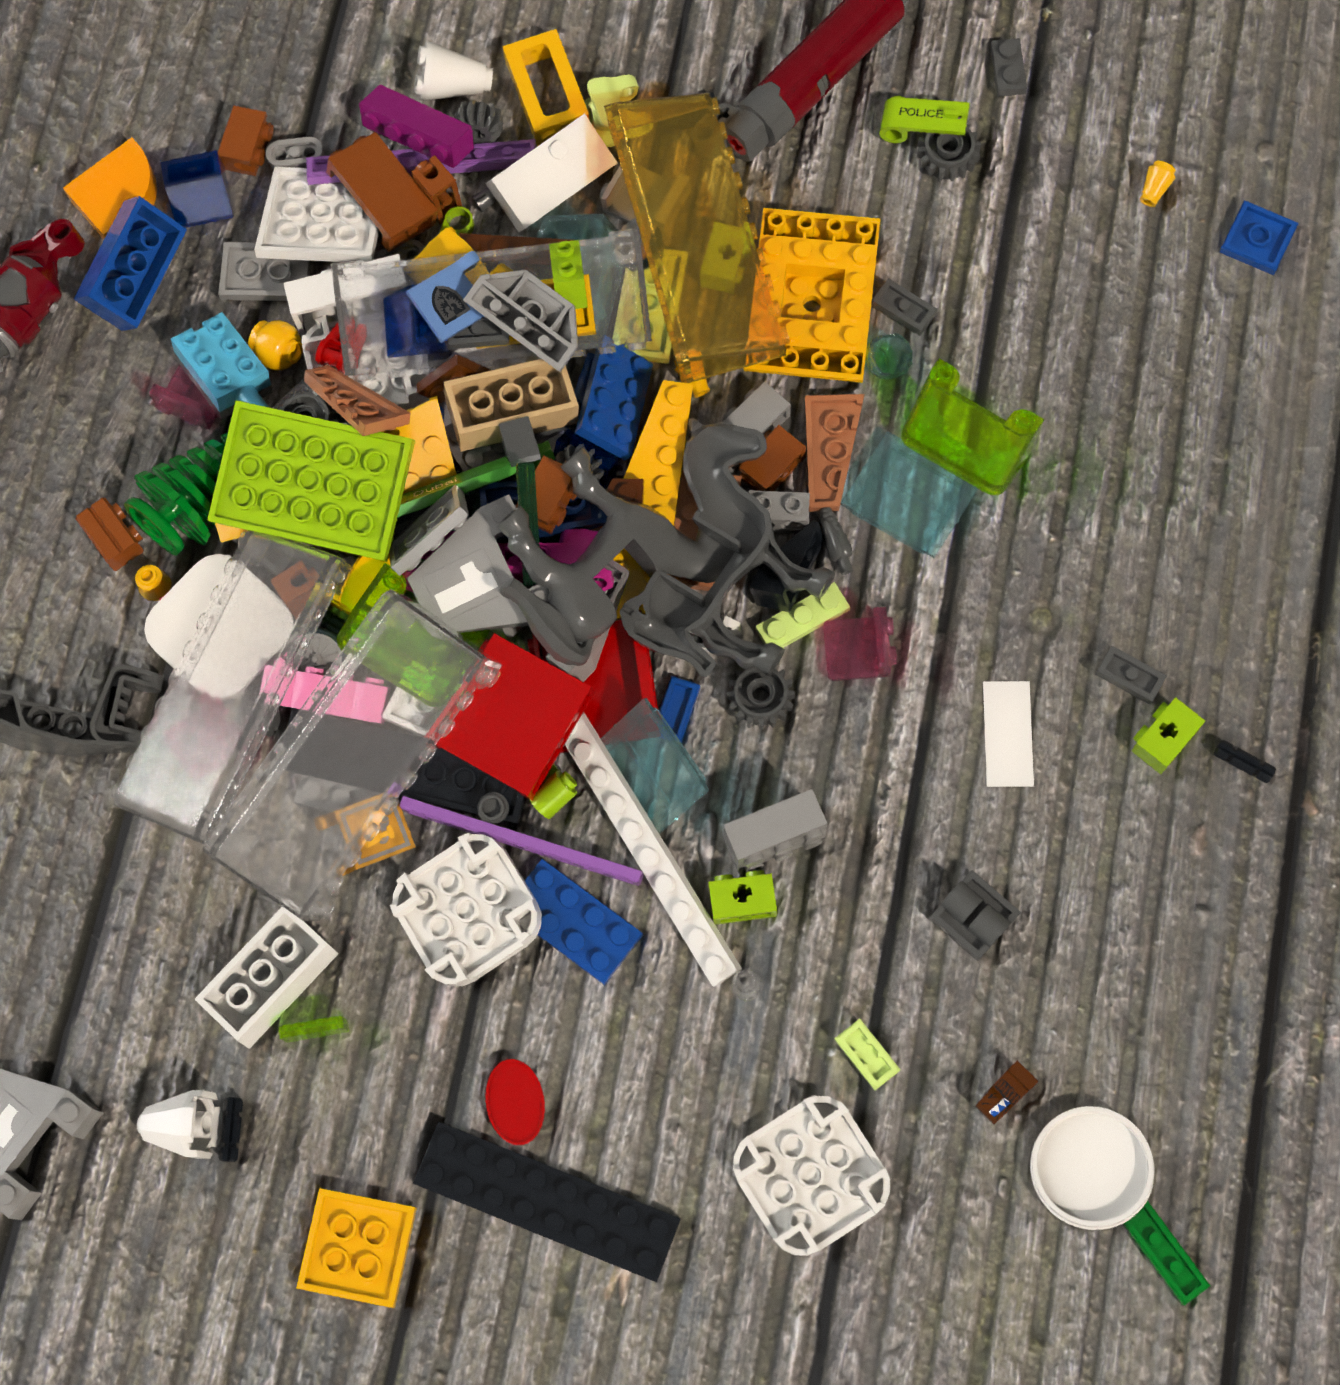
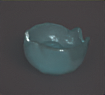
[865,333,913,380]

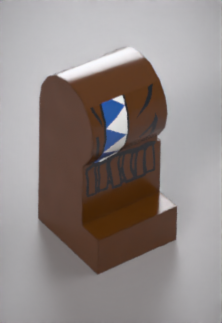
[975,1061,1039,1124]

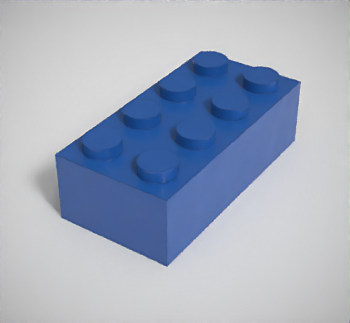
[74,196,187,331]

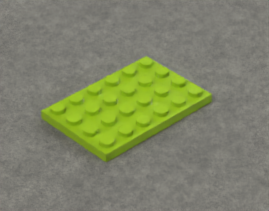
[207,400,415,562]

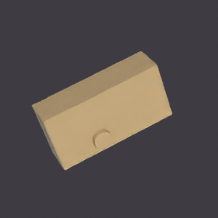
[444,359,579,452]

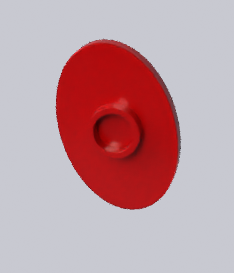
[485,1059,545,1146]

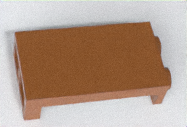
[327,132,438,252]

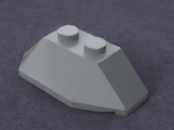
[463,270,578,372]

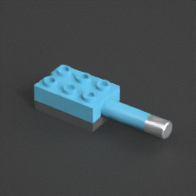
[171,312,273,420]

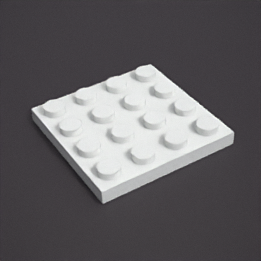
[254,167,379,263]

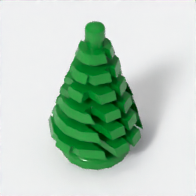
[124,432,228,556]

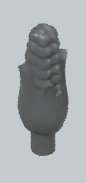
[819,507,853,575]

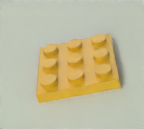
[296,1188,417,1308]

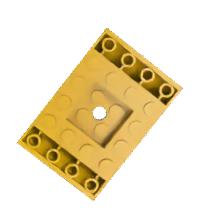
[743,208,880,383]

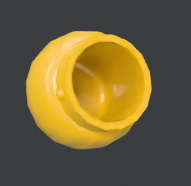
[248,320,303,371]

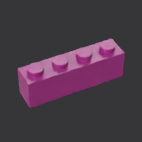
[359,84,474,168]

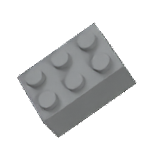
[723,789,828,873]

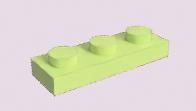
[755,582,850,648]

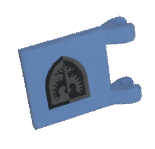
[406,251,485,343]

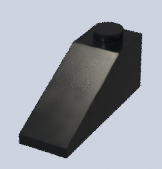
[749,521,825,612]

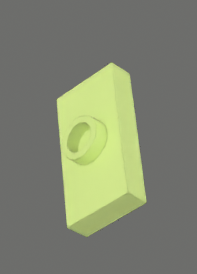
[834,1018,901,1091]

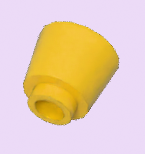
[135,565,172,601]

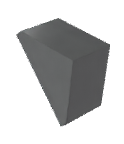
[499,416,541,467]

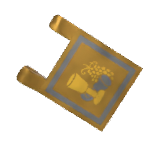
[314,788,416,877]

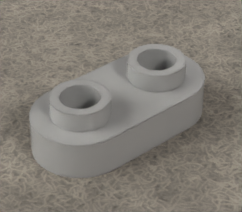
[266,137,325,169]

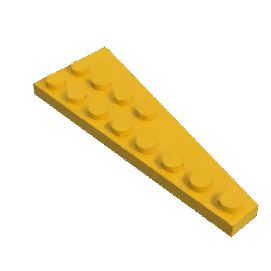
[613,380,693,620]

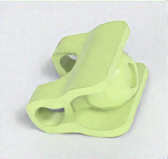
[584,74,654,148]

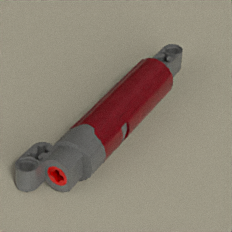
[690,0,908,162]

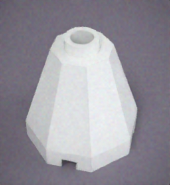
[137,1090,222,1159]

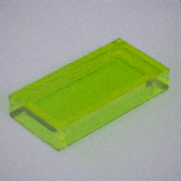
[278,1015,349,1043]

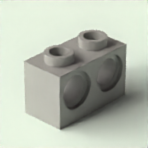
[749,490,810,534]

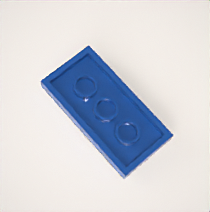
[575,335,653,461]
[525,859,643,986]

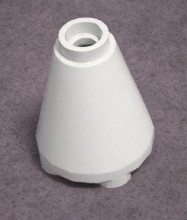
[414,41,493,101]

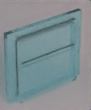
[841,431,981,558]
[601,698,709,834]

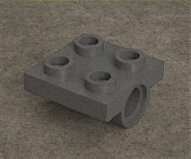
[929,870,1021,961]

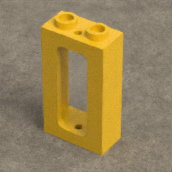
[502,29,590,146]

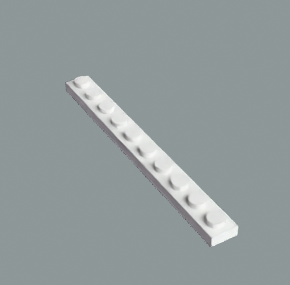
[565,712,742,987]

